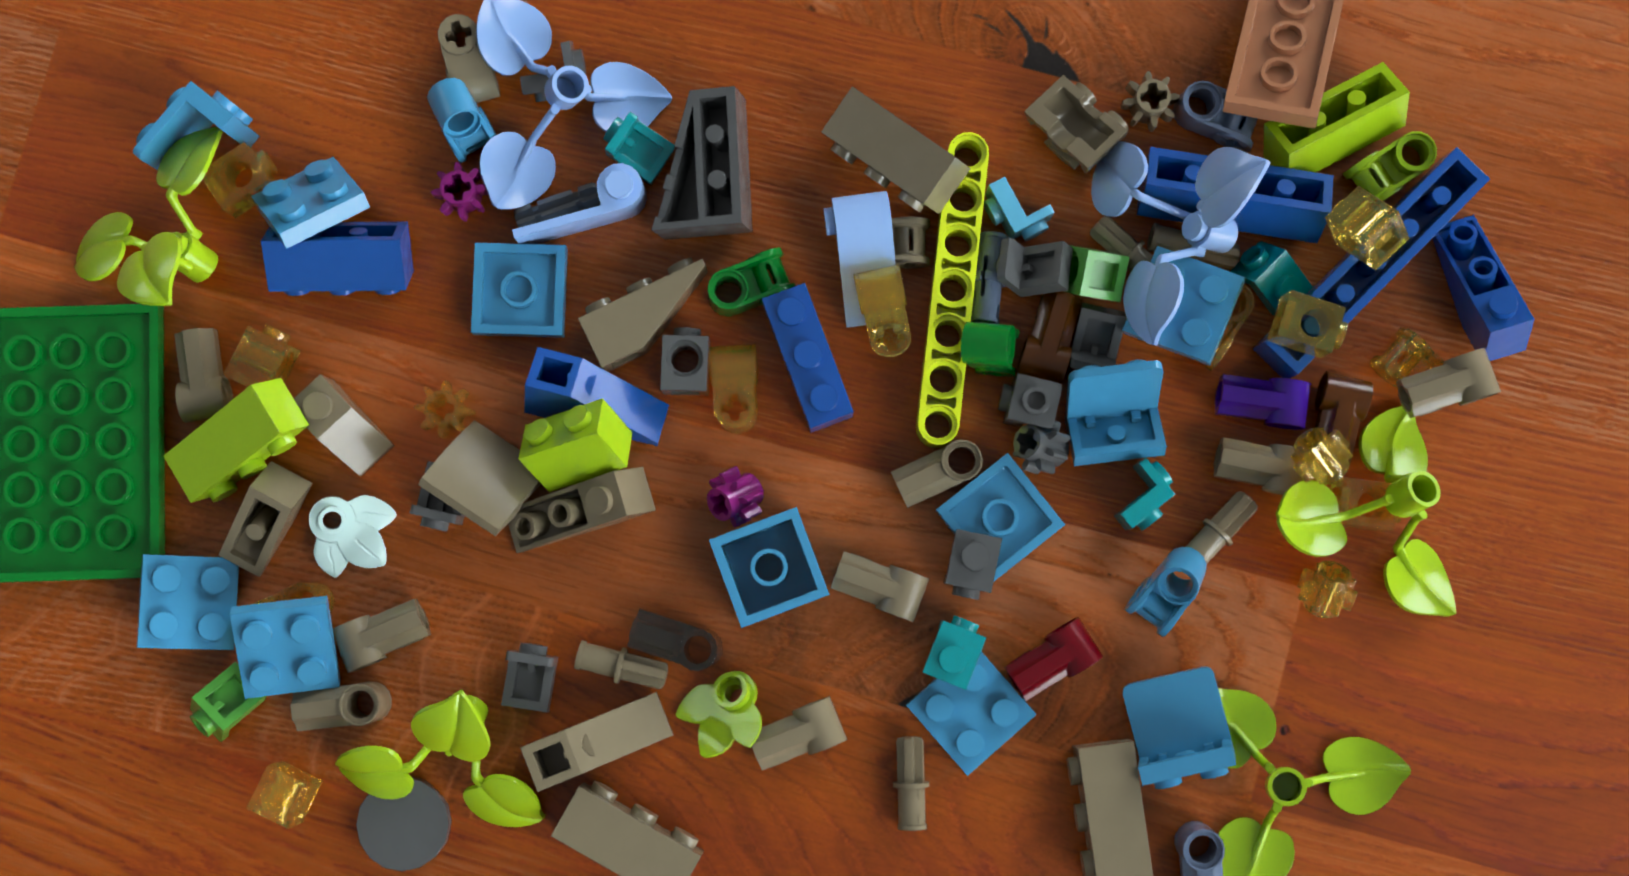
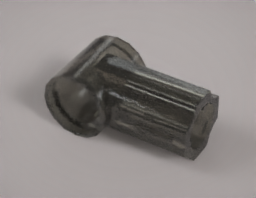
[627,608,723,671]

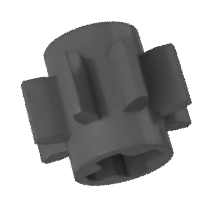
[1013,420,1071,474]

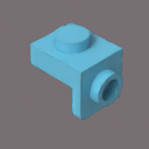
[984,177,1055,241]

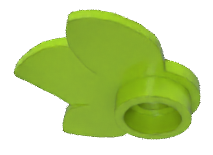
[676,671,762,758]

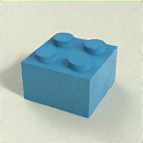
[709,507,830,628]

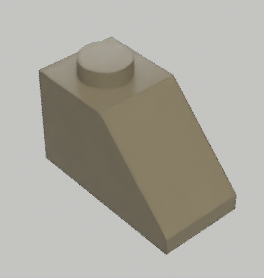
[294,374,395,476]
[219,461,312,577]

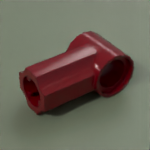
[1004,617,1103,701]

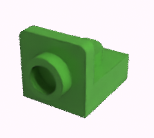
[190,661,267,742]

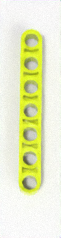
[916,132,989,448]

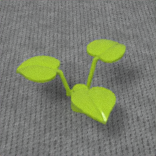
[74,127,223,306]
[1275,406,1456,617]
[1218,688,1411,876]
[335,690,546,827]

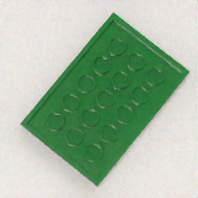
[0,304,165,583]

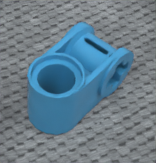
[427,78,497,163]
[1124,547,1207,637]

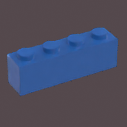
[1137,147,1334,244]

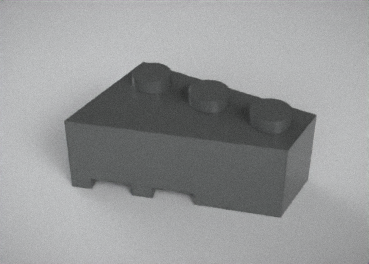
[652,86,753,240]

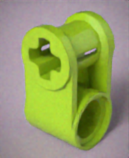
[1343,131,1437,211]

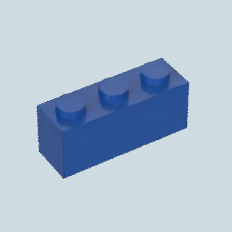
[261,221,414,296]
[762,283,854,433]

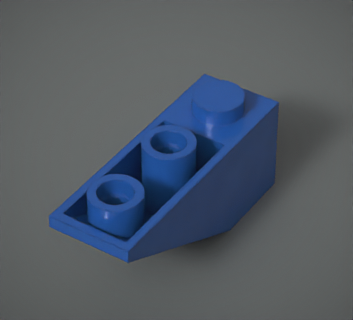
[1432,215,1535,361]
[524,347,669,446]

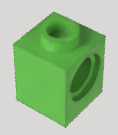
[1065,245,1129,302]

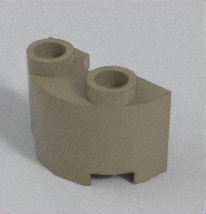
[1024,75,1129,173]

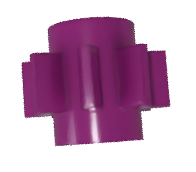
[431,162,488,222]
[707,466,764,527]

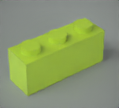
[1263,62,1410,172]
[163,378,309,503]

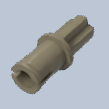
[1090,216,1153,272]
[1147,223,1240,269]
[1186,491,1258,564]
[574,640,668,689]
[893,736,930,831]

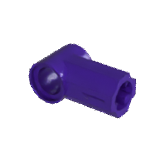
[1214,374,1311,430]

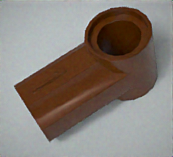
[1016,291,1083,384]
[1309,371,1373,468]

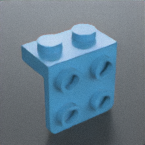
[133,81,260,170]
[1065,359,1167,466]
[1123,666,1236,789]

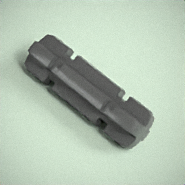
[514,182,601,228]

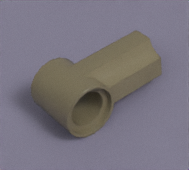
[174,328,234,423]
[1396,348,1501,419]
[1213,437,1311,495]
[891,439,983,508]
[831,551,929,622]
[333,599,432,673]
[290,681,392,731]
[752,696,847,770]

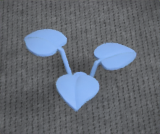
[476,0,672,210]
[1091,141,1271,346]

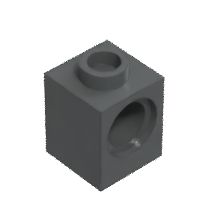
[660,327,711,396]

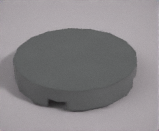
[356,777,452,871]

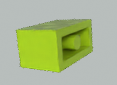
[518,398,632,492]

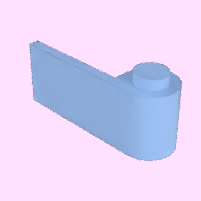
[512,163,647,244]
[823,191,900,328]

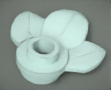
[309,495,397,578]

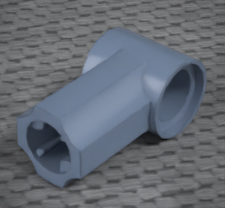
[1174,821,1225,876]

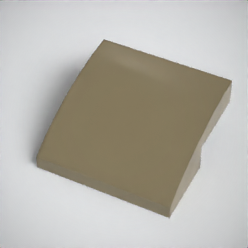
[418,420,542,536]

